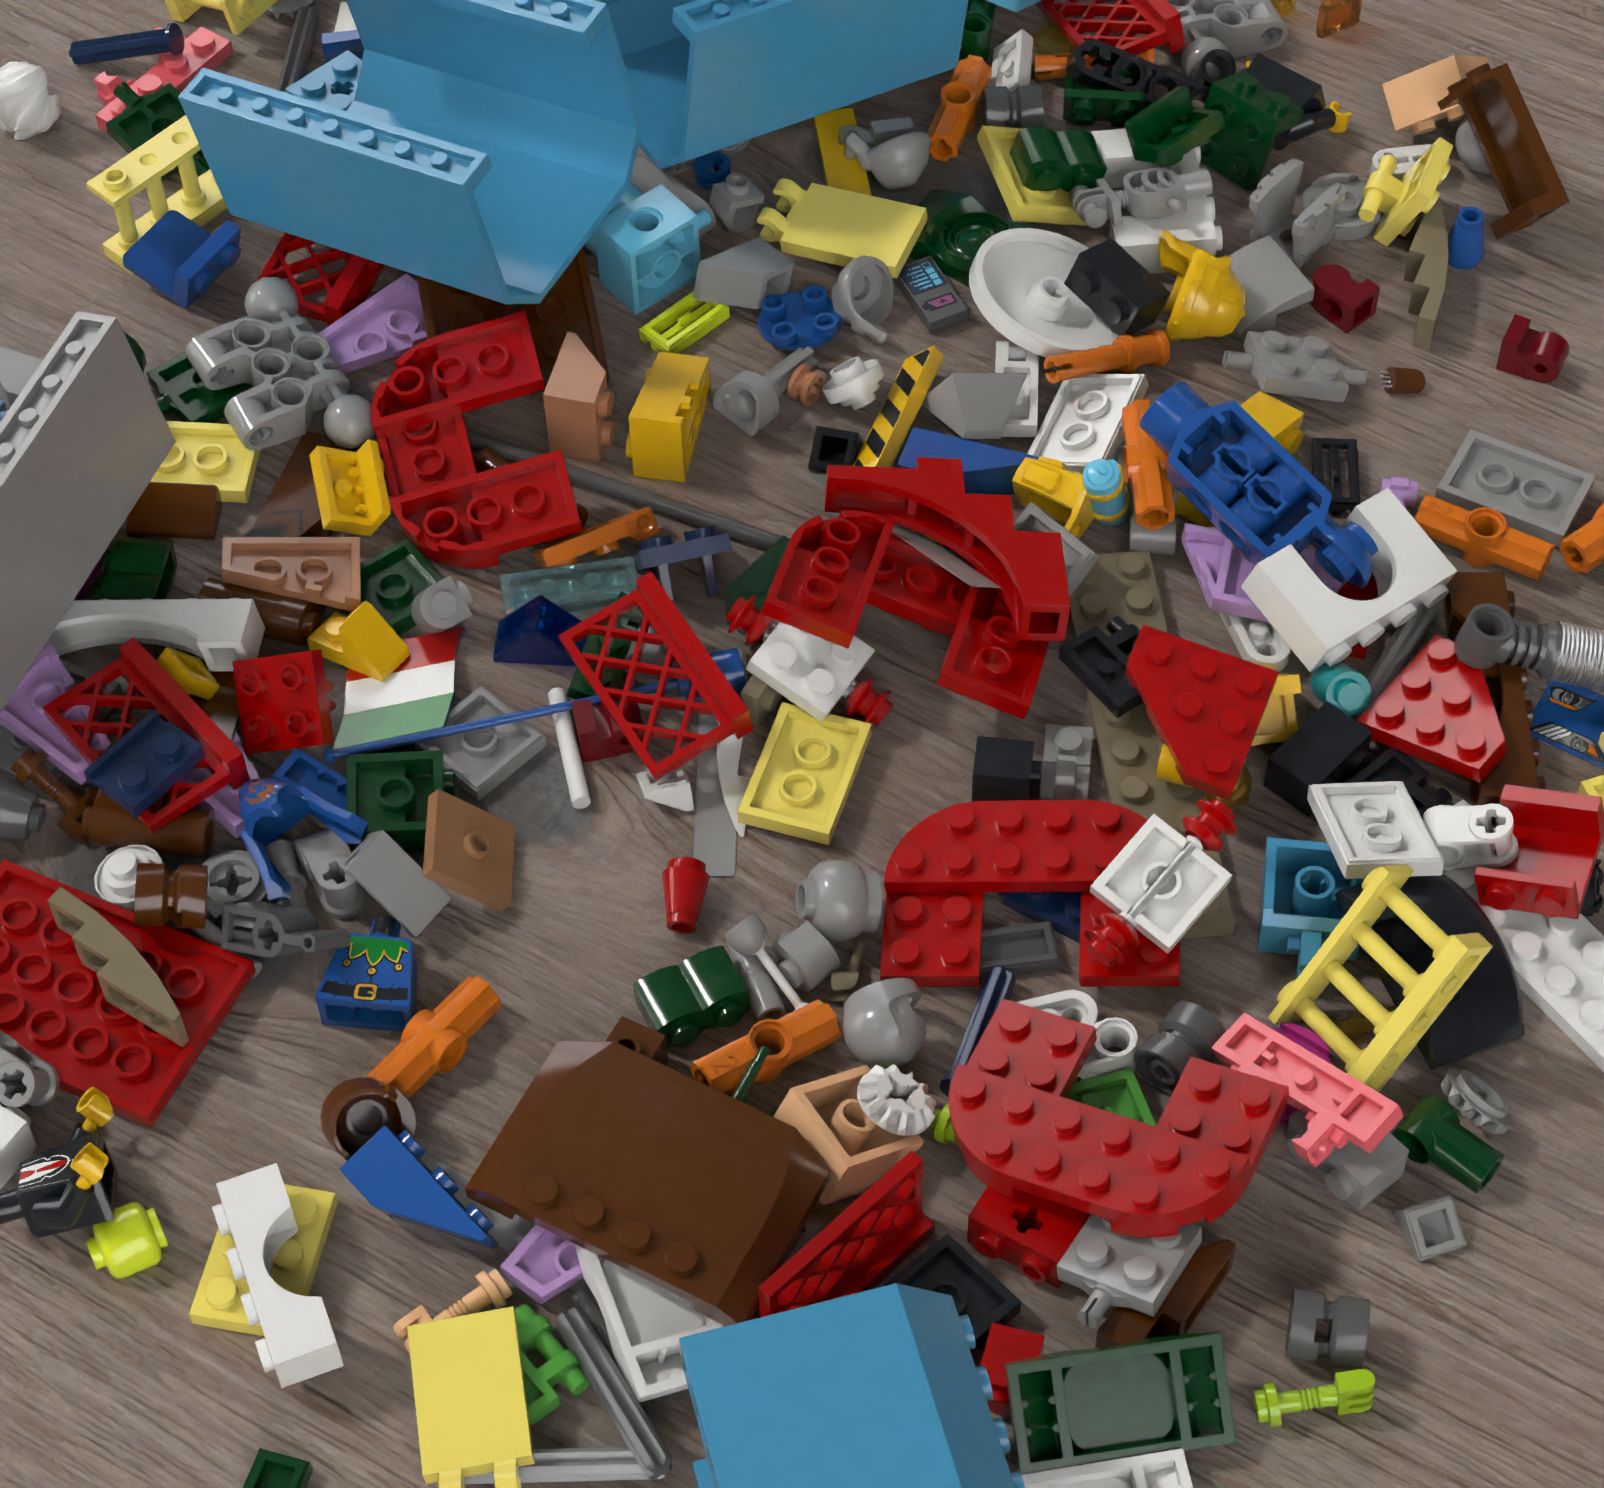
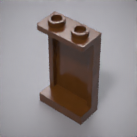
[1437,63,1570,240]

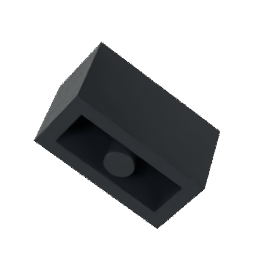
[1064,238,1171,336]
[1263,702,1372,817]

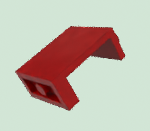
[1474,784,1604,919]

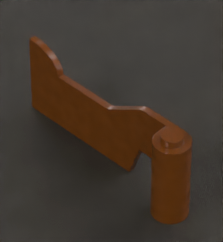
[198,431,386,646]
[82,639,263,858]

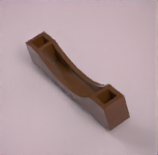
[1442,572,1546,824]

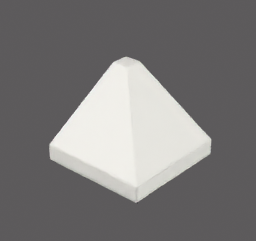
[636,766,694,812]

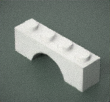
[212,1163,344,1388]

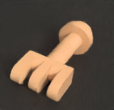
[393,1268,513,1354]

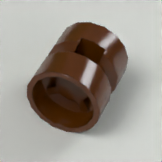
[134,863,208,929]

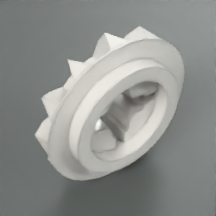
[857,1064,937,1136]

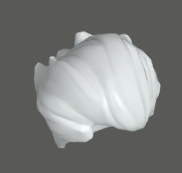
[0,61,63,140]

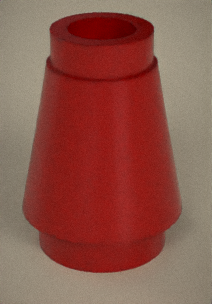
[662,857,710,933]

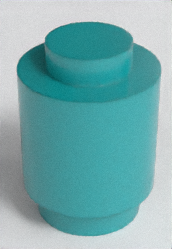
[1311,660,1371,716]

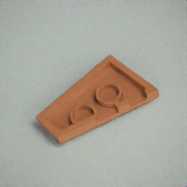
[222,537,361,612]

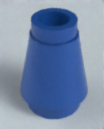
[1448,207,1485,270]

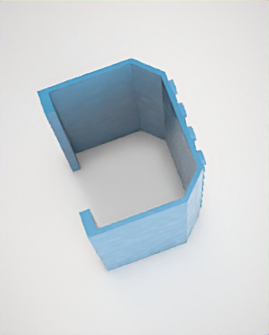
[178,0,642,304]
[596,0,968,170]
[679,1283,1025,1488]

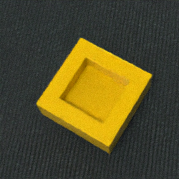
[156,647,220,700]

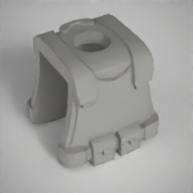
[1249,158,1347,270]

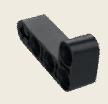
[1066,39,1236,108]

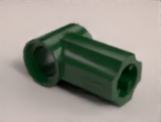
[958,0,996,62]
[1392,1095,1504,1193]

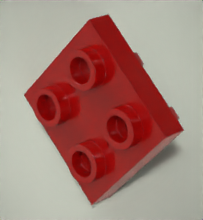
[232,650,336,754]

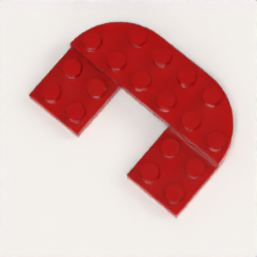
[371,311,583,569]
[760,510,1049,720]
[880,800,1180,987]
[949,998,1289,1238]

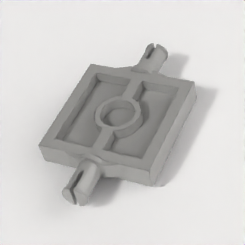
[1222,330,1367,402]
[1057,1214,1202,1328]

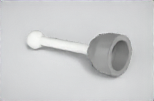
[724,912,809,1011]

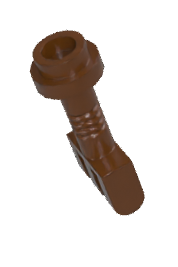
[10,748,98,845]

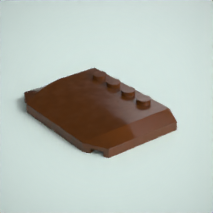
[465,1041,830,1326]

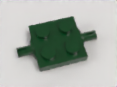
[106,82,210,181]
[146,352,252,423]

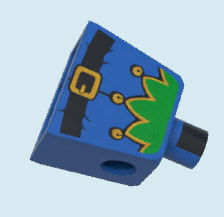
[315,916,418,1032]

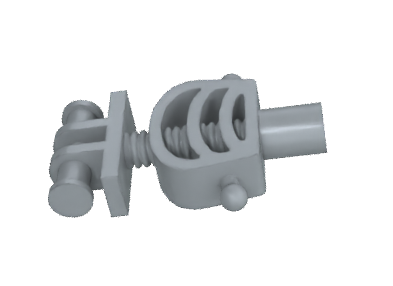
[1070,166,1213,228]

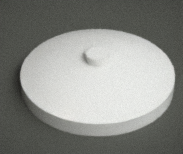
[969,228,1119,357]

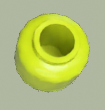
[85,1202,168,1279]

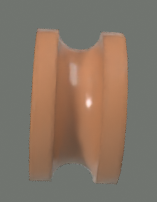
[787,363,826,407]

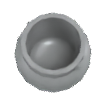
[796,859,882,942]

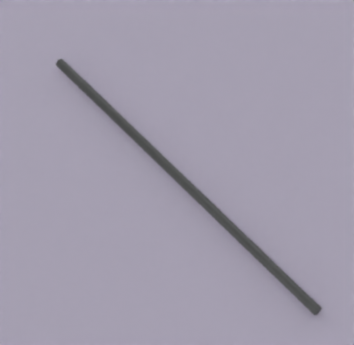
[347,389,790,555]

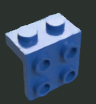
[123,210,241,309]

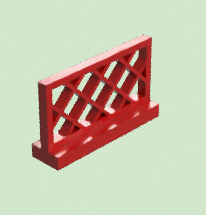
[1035,0,1186,67]
[256,232,385,326]
[558,571,754,781]
[42,637,250,834]
[754,1150,935,1319]

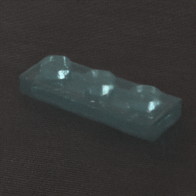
[499,556,638,621]

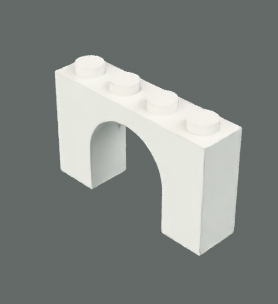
[1091,128,1223,274]
[1241,488,1457,672]

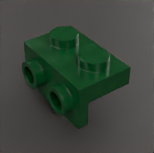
[1125,86,1226,167]

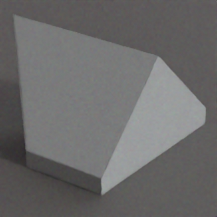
[922,373,1028,439]

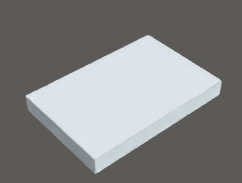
[1027,374,1149,474]
[1307,781,1444,879]

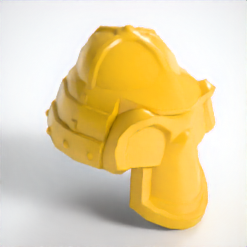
[1158,230,1246,343]

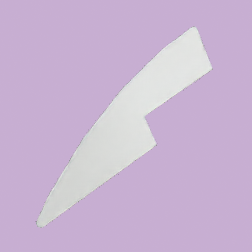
[717,735,751,837]

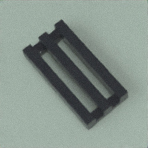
[1311,438,1360,515]

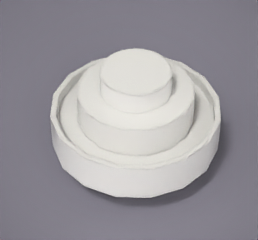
[822,357,885,410]
[94,845,164,912]

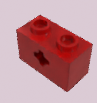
[967,1186,1091,1289]

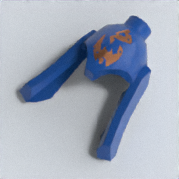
[238,778,369,904]

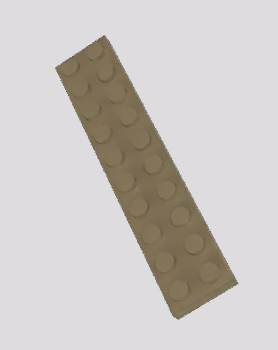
[1069,551,1235,940]

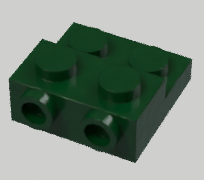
[347,750,455,852]

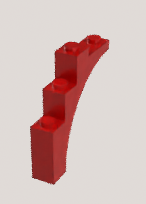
[824,457,1070,641]

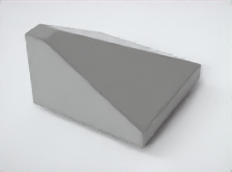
[1392,1195,1467,1261]

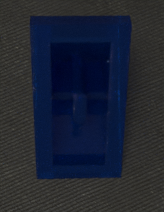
[493,595,589,667]

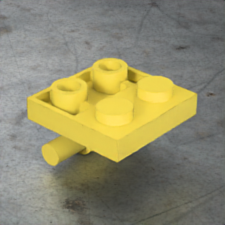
[1358,137,1453,247]

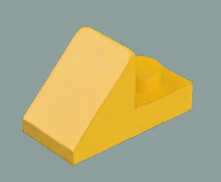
[307,601,410,682]

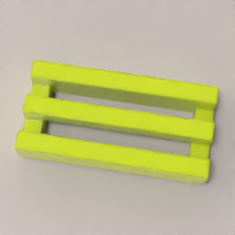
[639,290,730,354]

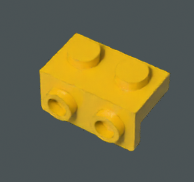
[309,439,391,537]

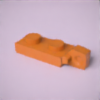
[532,506,660,573]

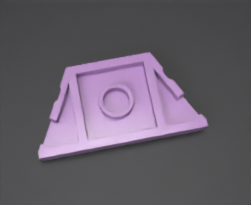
[1181,523,1348,623]

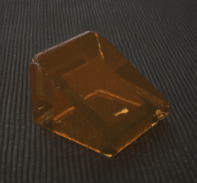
[1316,0,1362,39]

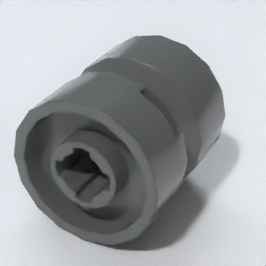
[982,84,1044,128]
[1134,1001,1226,1096]
[1285,1288,1370,1369]

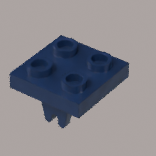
[631,526,732,603]

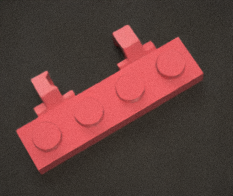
[93,26,233,131]
[1211,1012,1404,1167]

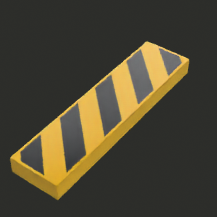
[853,346,944,467]

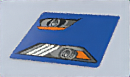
[1529,681,1604,768]

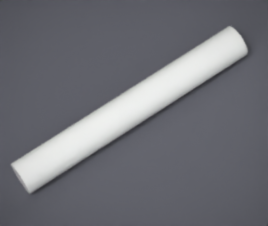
[548,687,591,809]

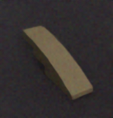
[1403,197,1449,351]
[47,886,189,1047]

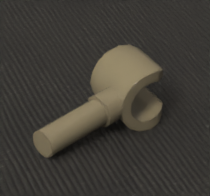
[831,942,867,1001]

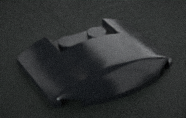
[1334,873,1525,1070]

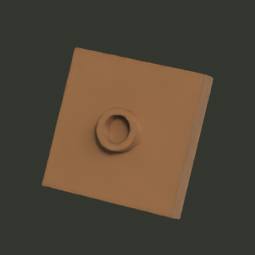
[423,789,515,912]

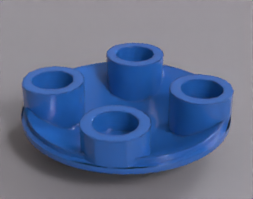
[758,285,842,351]

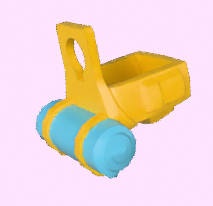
[1012,456,1130,539]

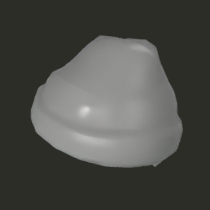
[845,131,932,190]
[831,255,894,344]

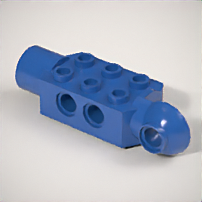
[1139,381,1378,588]

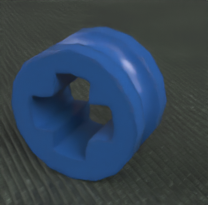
[694,151,731,190]

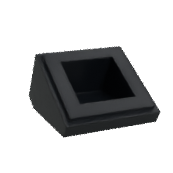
[808,426,862,472]

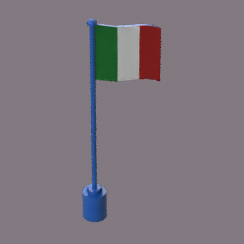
[323,627,746,764]

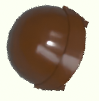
[320,1077,417,1161]

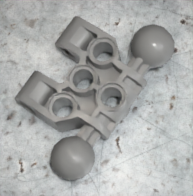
[1167,0,1288,80]
[185,277,375,450]

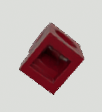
[1310,264,1380,334]
[1496,314,1570,383]
[572,699,644,763]

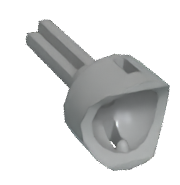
[713,346,818,437]

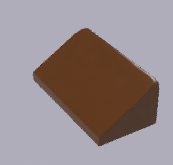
[126,482,223,540]

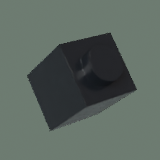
[971,736,1042,802]

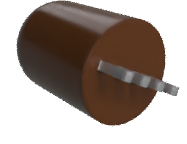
[1380,367,1426,394]

